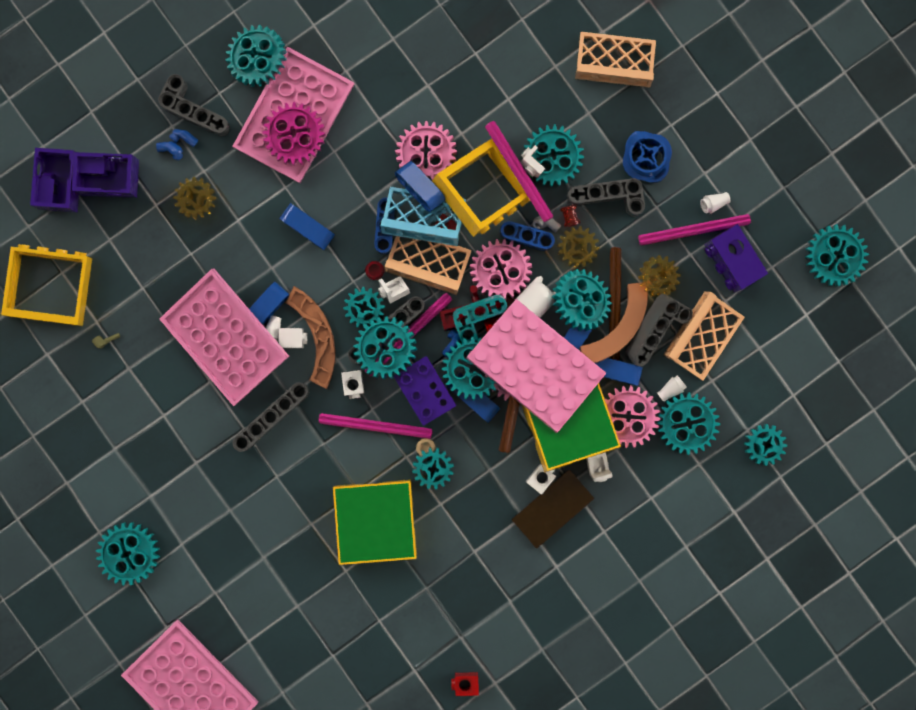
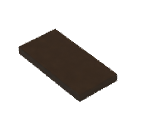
[511,469,595,549]

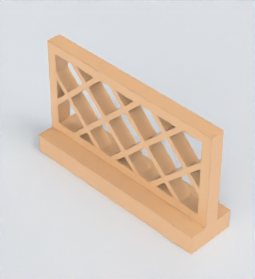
[575,32,656,87]
[385,236,472,295]
[663,291,745,381]

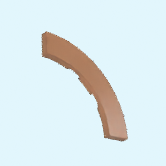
[580,282,648,363]
[285,286,335,389]

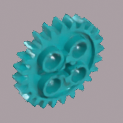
[225,25,287,87]
[522,124,584,187]
[805,224,869,287]
[552,269,612,331]
[353,316,417,380]
[442,337,497,400]
[657,392,720,455]
[96,522,160,586]

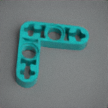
[453,295,507,356]

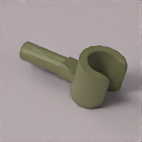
[92,333,120,349]

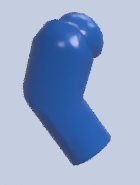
[169,129,198,147]
[156,141,183,160]
[442,329,460,358]

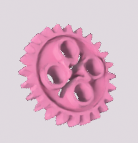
[395,121,457,180]
[470,239,532,301]
[605,385,661,448]

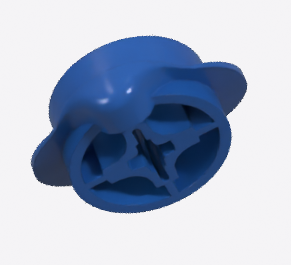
[623,131,672,183]

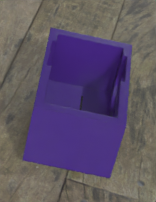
[30,148,79,213]
[72,152,139,198]
[704,224,768,293]
[394,356,456,426]

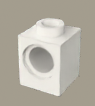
[279,328,307,348]
[341,370,365,399]
[526,464,556,495]

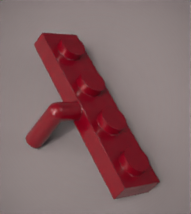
[440,285,515,331]

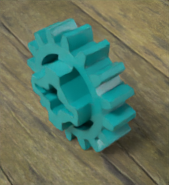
[343,287,385,329]
[744,424,787,466]
[412,447,454,489]

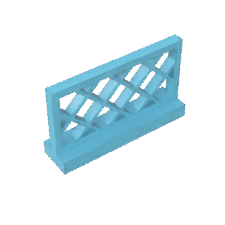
[381,187,466,246]

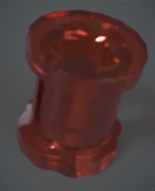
[560,205,581,228]

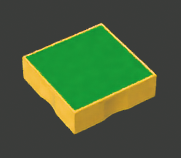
[521,383,621,473]
[333,480,417,565]

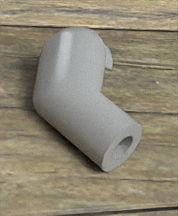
[532,216,562,233]

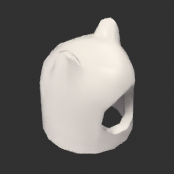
[515,276,556,318]

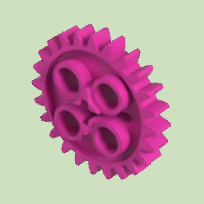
[262,102,326,166]

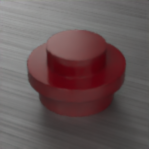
[365,261,384,280]

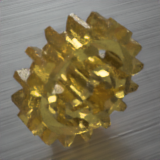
[173,177,216,219]
[557,226,600,268]
[638,255,681,296]

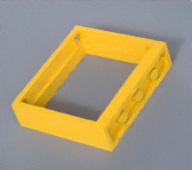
[432,138,530,237]
[1,244,92,326]

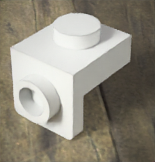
[520,145,545,178]
[378,276,410,303]
[586,453,613,482]

